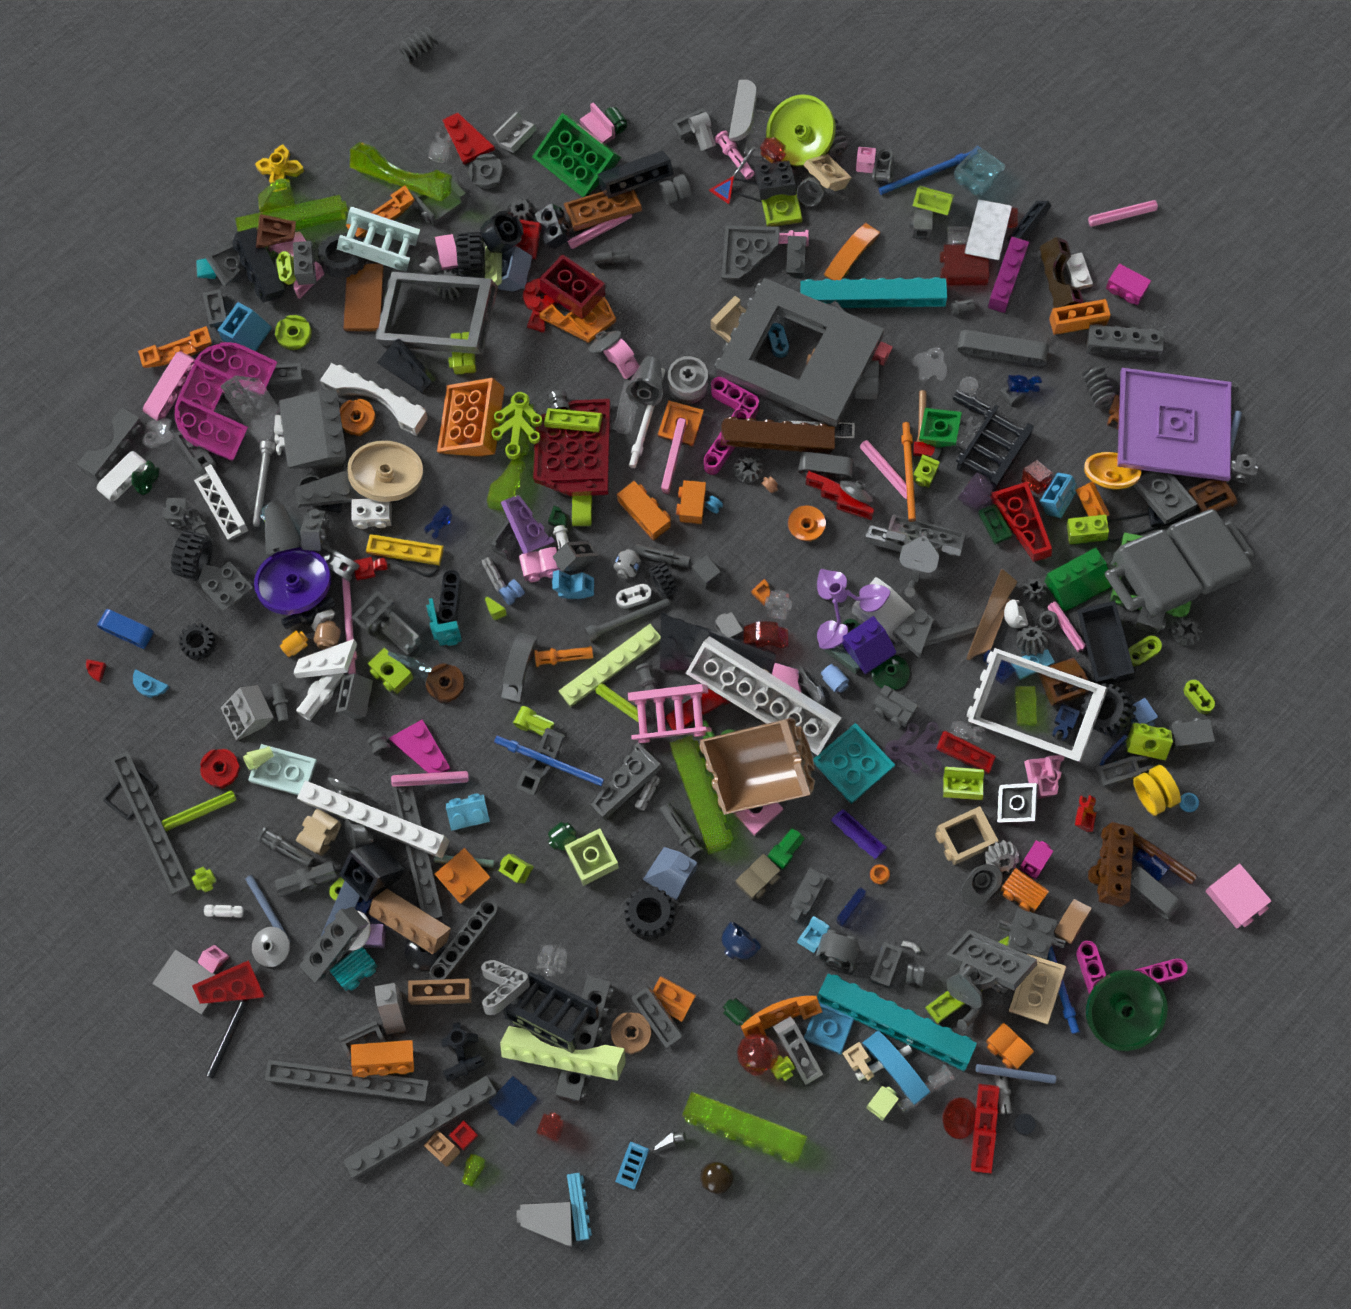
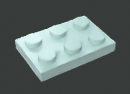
[248,744,317,795]

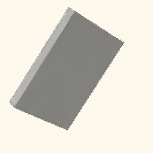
[152,950,215,1015]

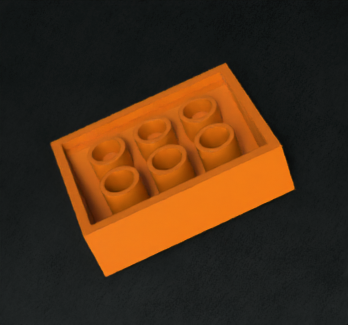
[437,378,505,456]

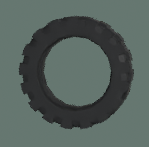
[318,233,367,278]

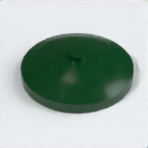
[1086,970,1168,1051]

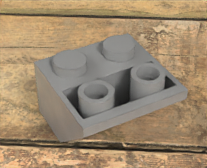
[221,685,274,740]

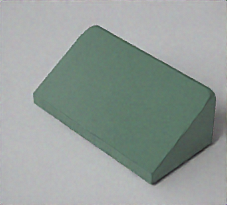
[825,644,860,674]

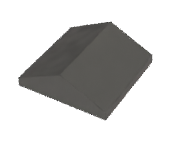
[997,783,1038,825]

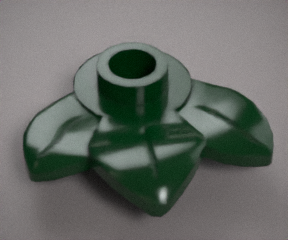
[132,460,159,495]

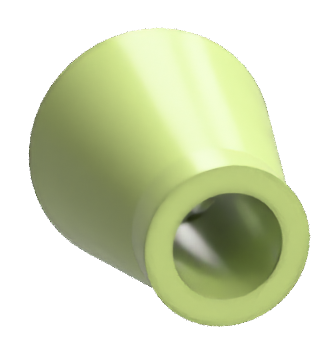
[243,746,274,770]

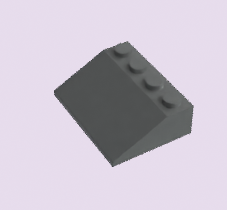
[279,390,346,469]

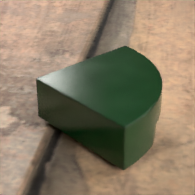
[548,505,567,528]

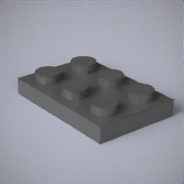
[1133,471,1197,524]

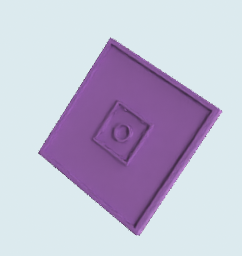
[1117,368,1232,481]

